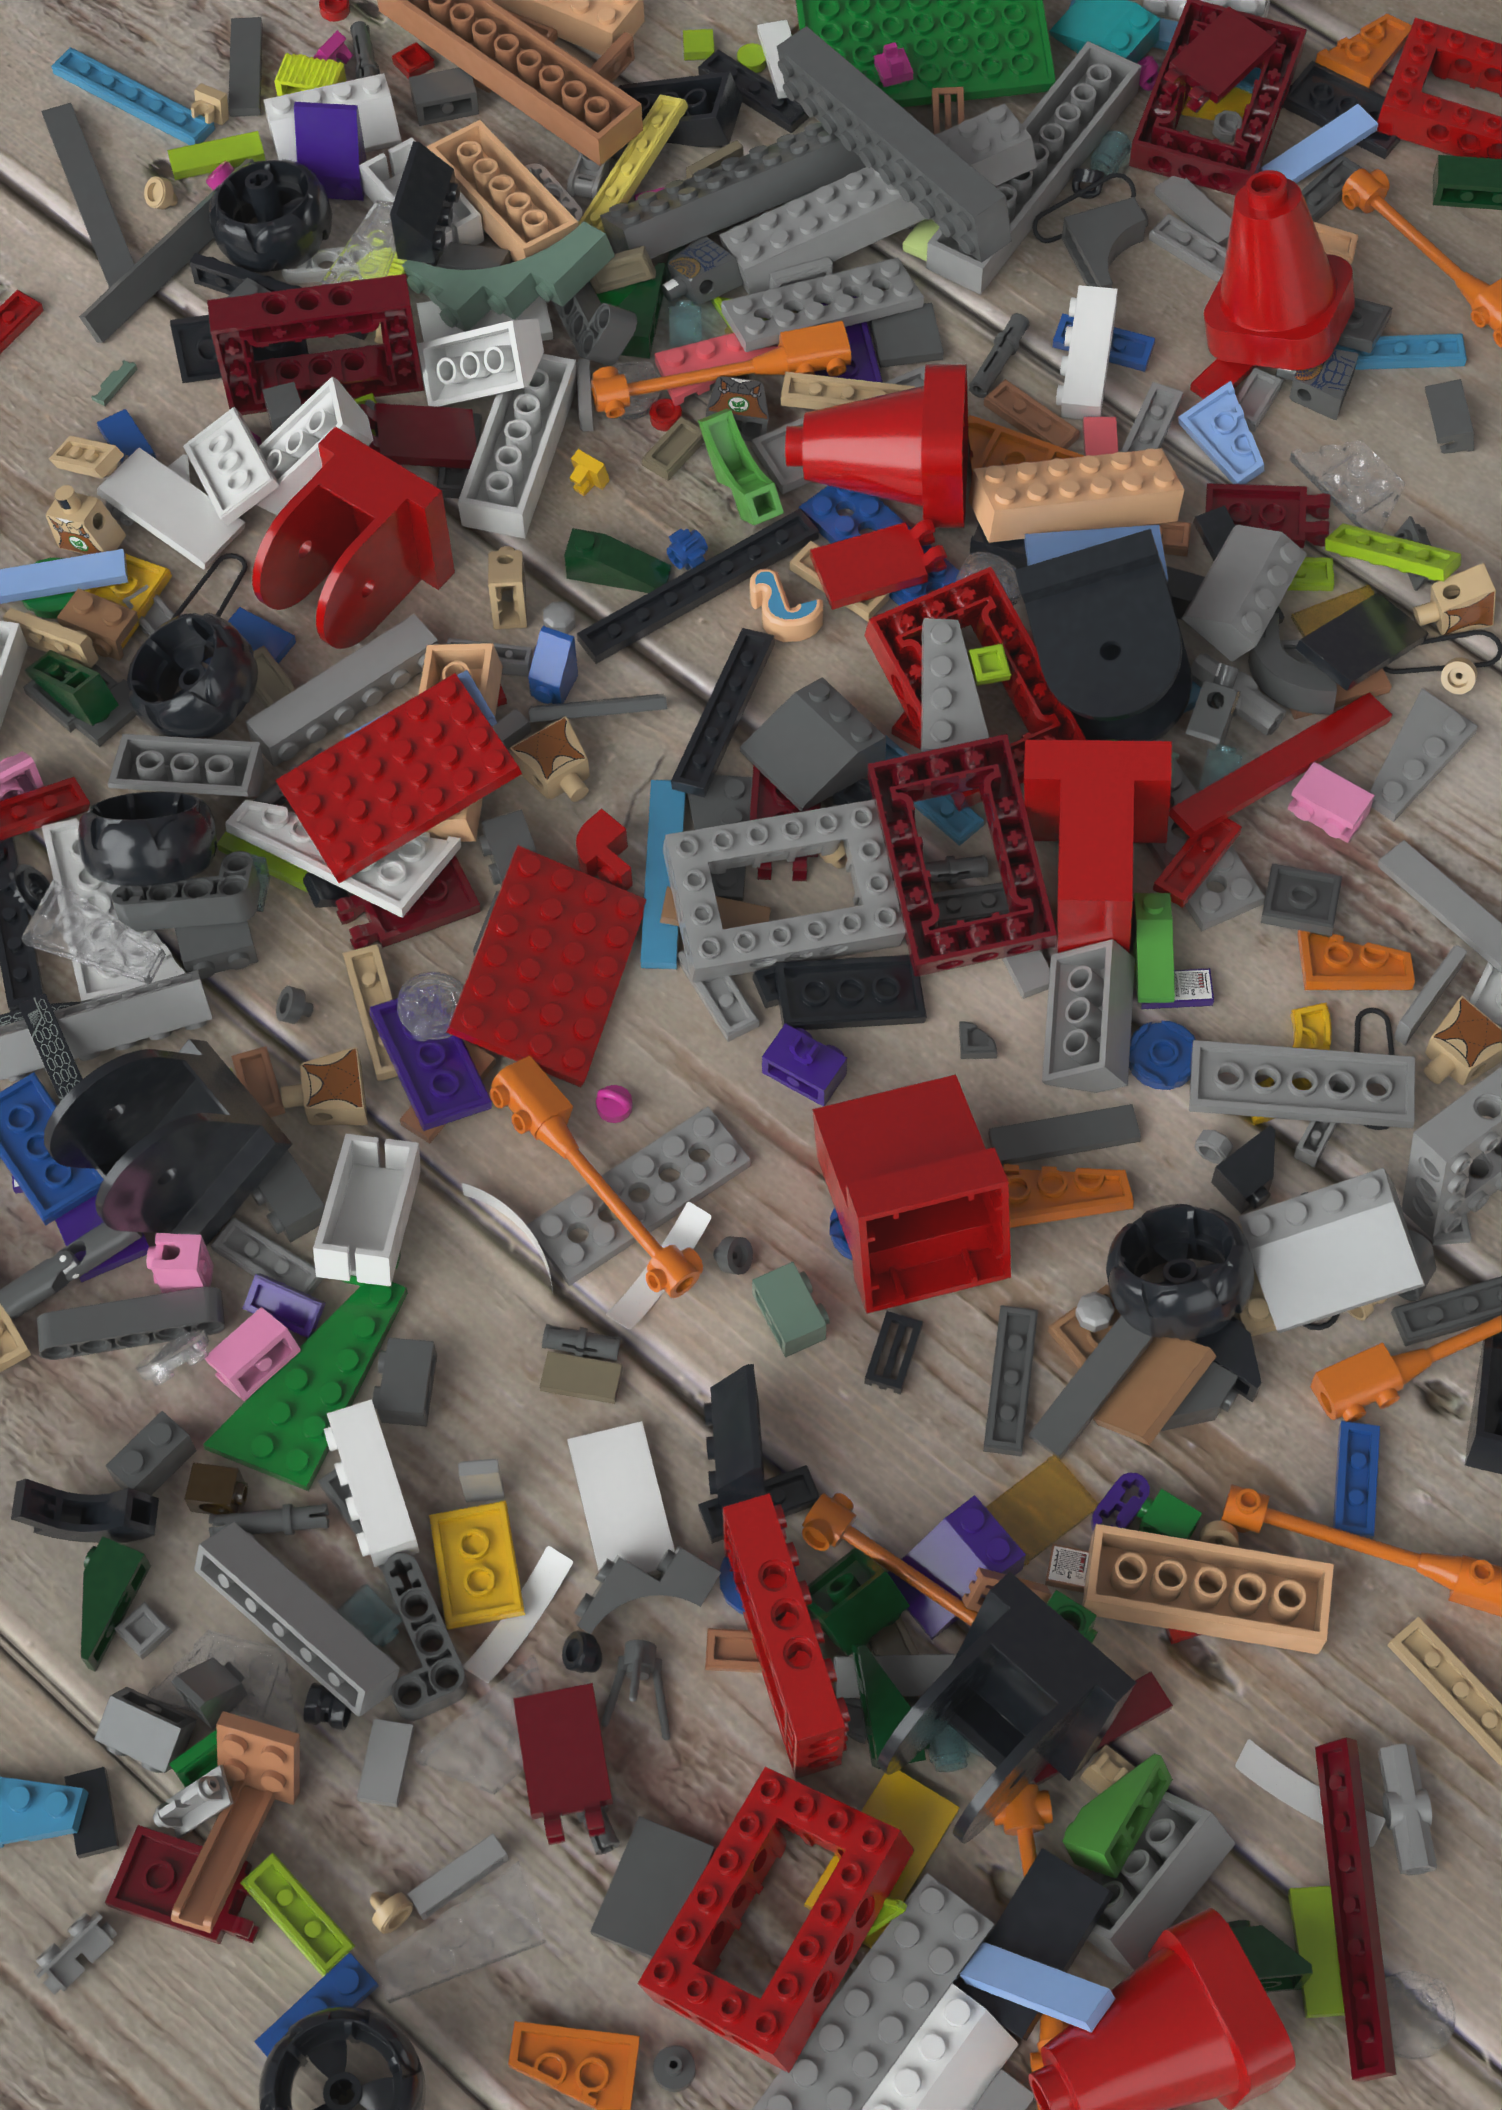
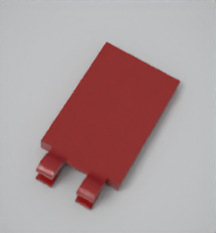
[810,519,947,610]

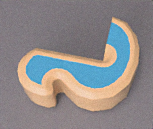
[750,569,823,642]

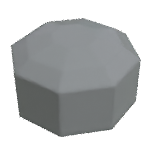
[1212,110,1243,143]
[543,602,575,634]
[1195,1130,1233,1164]
[1075,1291,1114,1332]

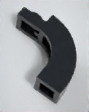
[11,1479,159,1543]

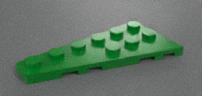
[203,1282,408,1492]

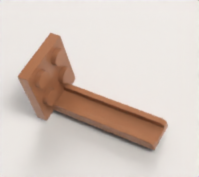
[171,1711,300,1933]

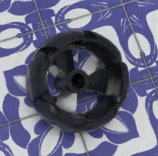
[209,159,332,273]
[127,613,258,739]
[78,791,217,886]
[1106,1204,1254,1341]
[259,2006,426,2110]

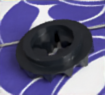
[9,864,55,918]

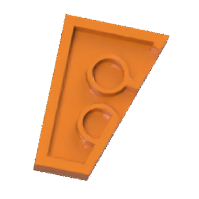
[1315,14,1412,88]
[1297,930,1415,990]
[508,2021,640,2110]

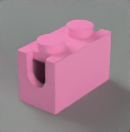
[1288,762,1375,843]
[147,1233,214,1294]
[204,1307,301,1401]

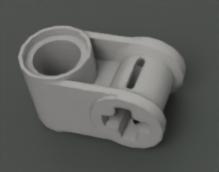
[567,152,610,200]

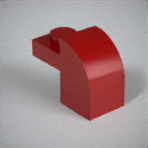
[576,808,633,891]

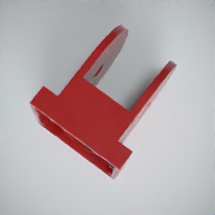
[252,426,455,649]

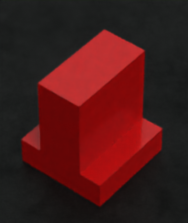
[1024,740,1172,954]
[812,1074,1011,1314]

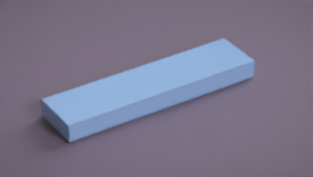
[1260,104,1378,184]
[0,549,128,604]
[960,1942,1116,2032]

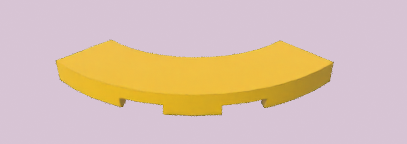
[1251,1002,1332,1125]

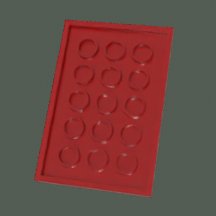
[275,673,522,883]
[446,845,647,1088]

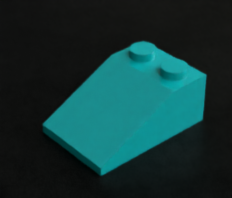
[1049,0,1160,63]

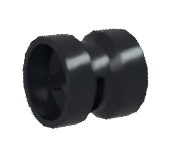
[303,1683,352,1731]

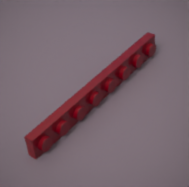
[1315,1737,1396,2082]

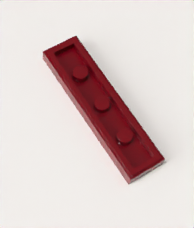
[1031,1672,1173,1785]

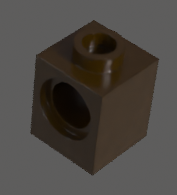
[184,1462,248,1515]

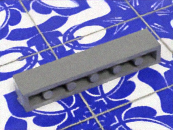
[246,614,439,767]
[0,970,212,1081]
[194,1522,400,1717]

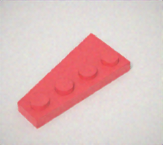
[654,333,778,406]

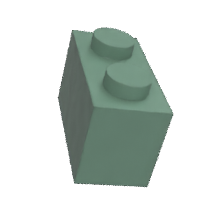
[752,1262,830,1358]

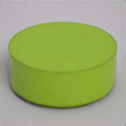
[737,43,767,73]

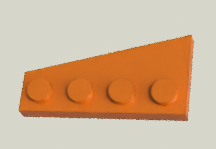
[1003,1164,1134,1228]

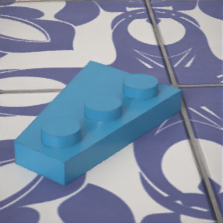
[0,1777,89,1848]

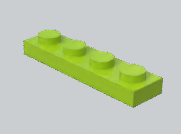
[1325,523,1461,582]

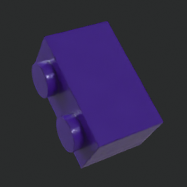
[762,1024,847,1106]

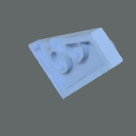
[1178,381,1265,484]

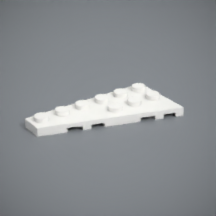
[225,800,461,918]
[42,818,185,1003]

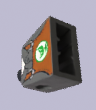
[705,374,769,442]

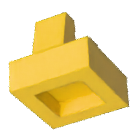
[569,449,610,496]

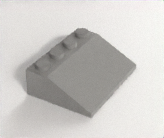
[1239,1168,1425,1333]

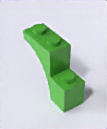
[698,408,784,526]

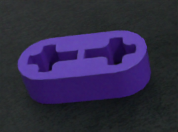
[1091,1473,1150,1531]

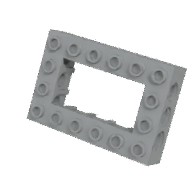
[663,800,906,983]
[1402,1066,1502,1239]

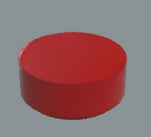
[319,0,350,22]
[649,398,682,432]

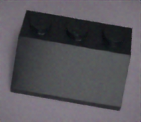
[390,141,461,264]
[704,1364,766,1509]

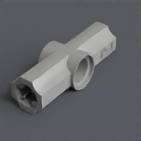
[1191,653,1286,736]
[1378,1744,1437,1875]

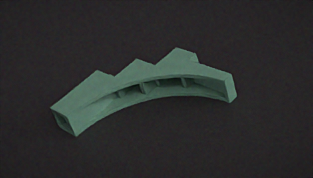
[402,221,615,332]

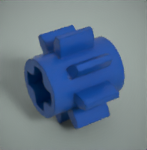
[666,529,708,570]

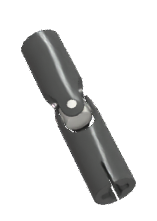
[0,1222,143,1320]

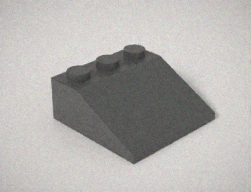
[740,677,886,812]

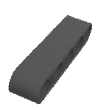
[37,1287,225,1360]

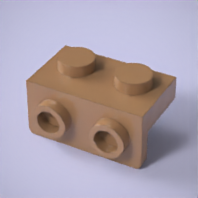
[57,588,139,661]

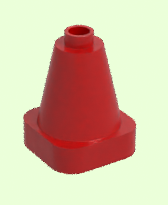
[1204,170,1355,370]
[785,364,968,528]
[1028,1908,1296,2110]

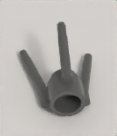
[601,1640,670,1741]

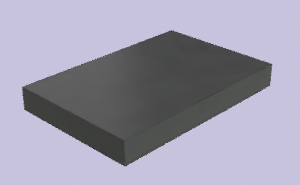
[590,1816,715,1959]

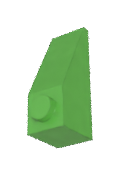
[1131,893,1175,1003]
[1062,1754,1173,1878]

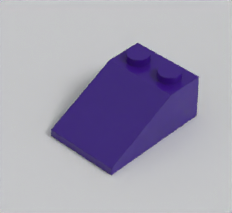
[294,102,367,201]
[887,1495,1026,1640]

